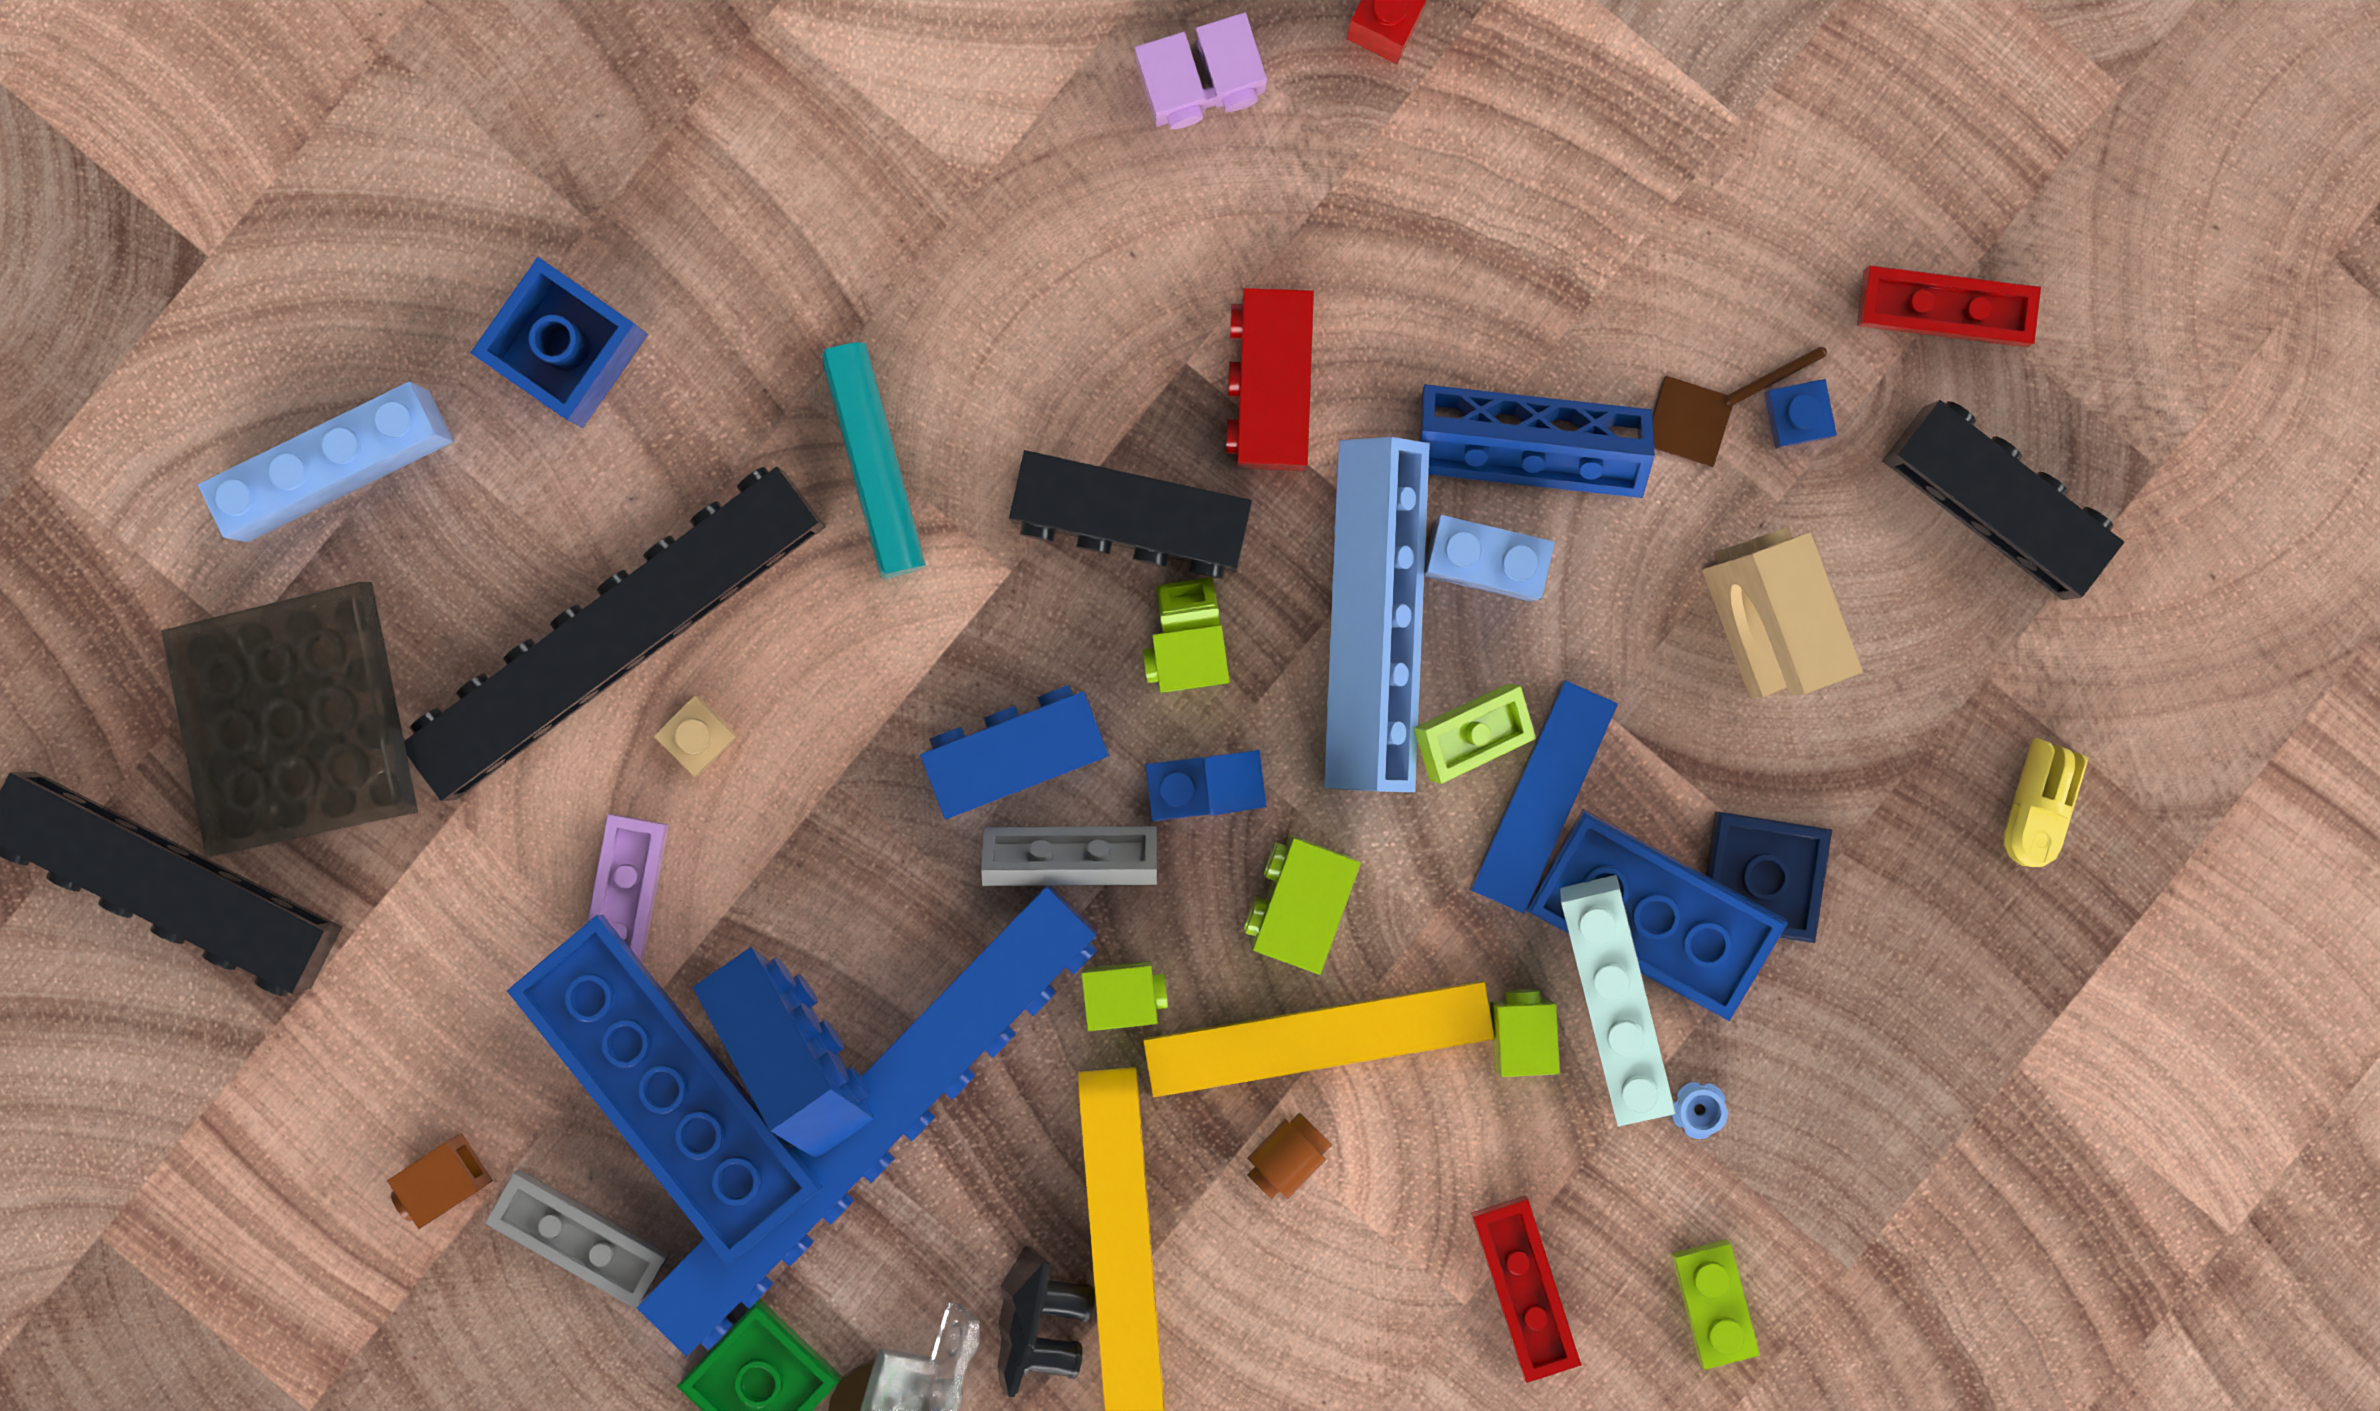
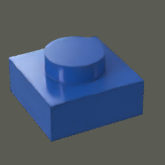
[1764,379,1837,449]

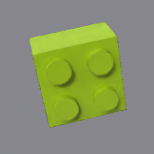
[1243,834,1361,975]

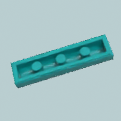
[822,342,927,580]

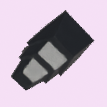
[997,1246,1095,1397]

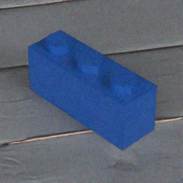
[920,685,1110,820]

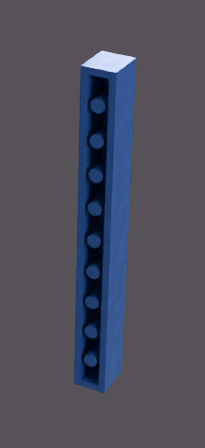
[637,885,1098,1357]

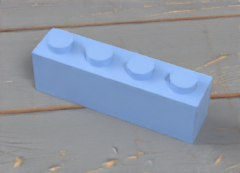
[197,381,454,542]

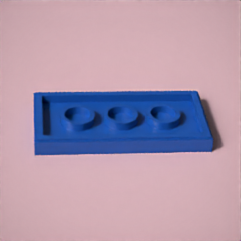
[1527,809,1788,1021]

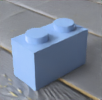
[1424,515,1555,602]

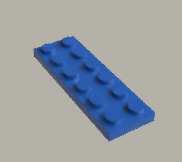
[507,915,823,1266]

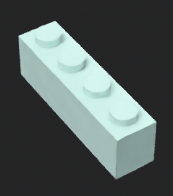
[1560,875,1676,1127]

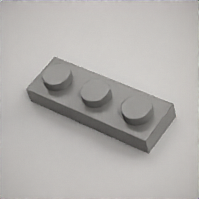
[981,826,1157,886]
[485,1169,670,1309]

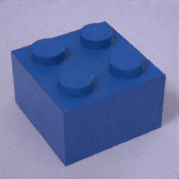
[470,257,649,428]

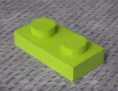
[1414,683,1536,784]
[1671,1239,1760,1370]

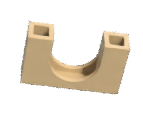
[1702,527,1863,698]

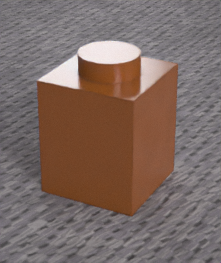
[387,1133,493,1229]

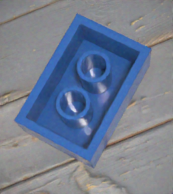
[692,947,875,1159]

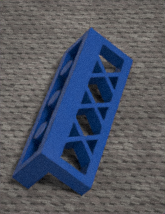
[1418,384,1655,498]

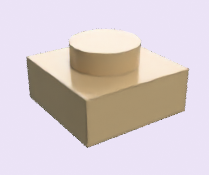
[654,696,739,777]

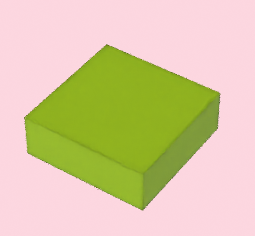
[1156,577,1220,633]

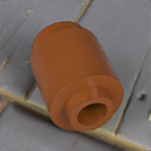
[1247,1112,1332,1199]

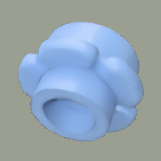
[1671,1082,1728,1139]

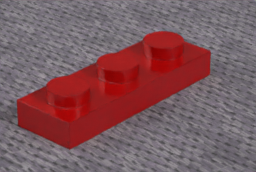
[1857,265,2041,347]
[1471,1195,1582,1383]

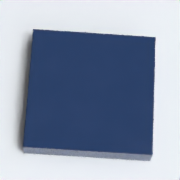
[1706,811,1832,943]

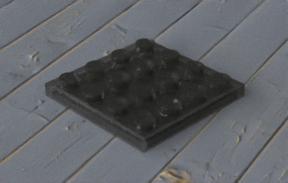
[161,582,418,858]

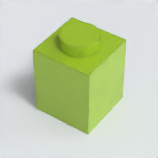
[1143,625,1230,694]
[1082,961,1168,1031]
[1491,989,1560,1077]

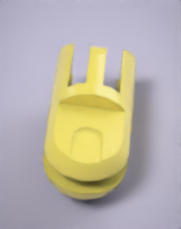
[2003,737,2089,867]

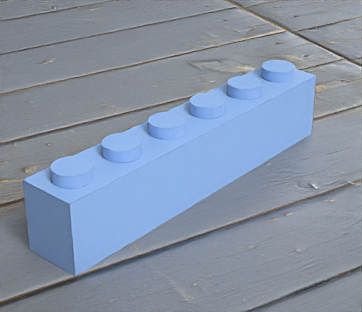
[1324,437,1430,792]

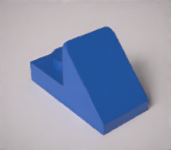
[1145,750,1267,822]

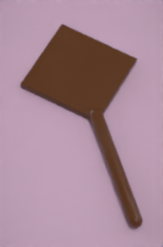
[1652,347,1827,467]

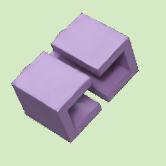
[1135,12,1267,129]

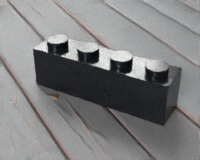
[1882,400,2125,600]
[1009,450,1252,579]

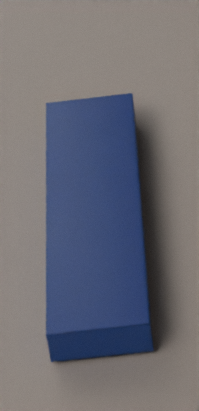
[1469,680,1618,914]

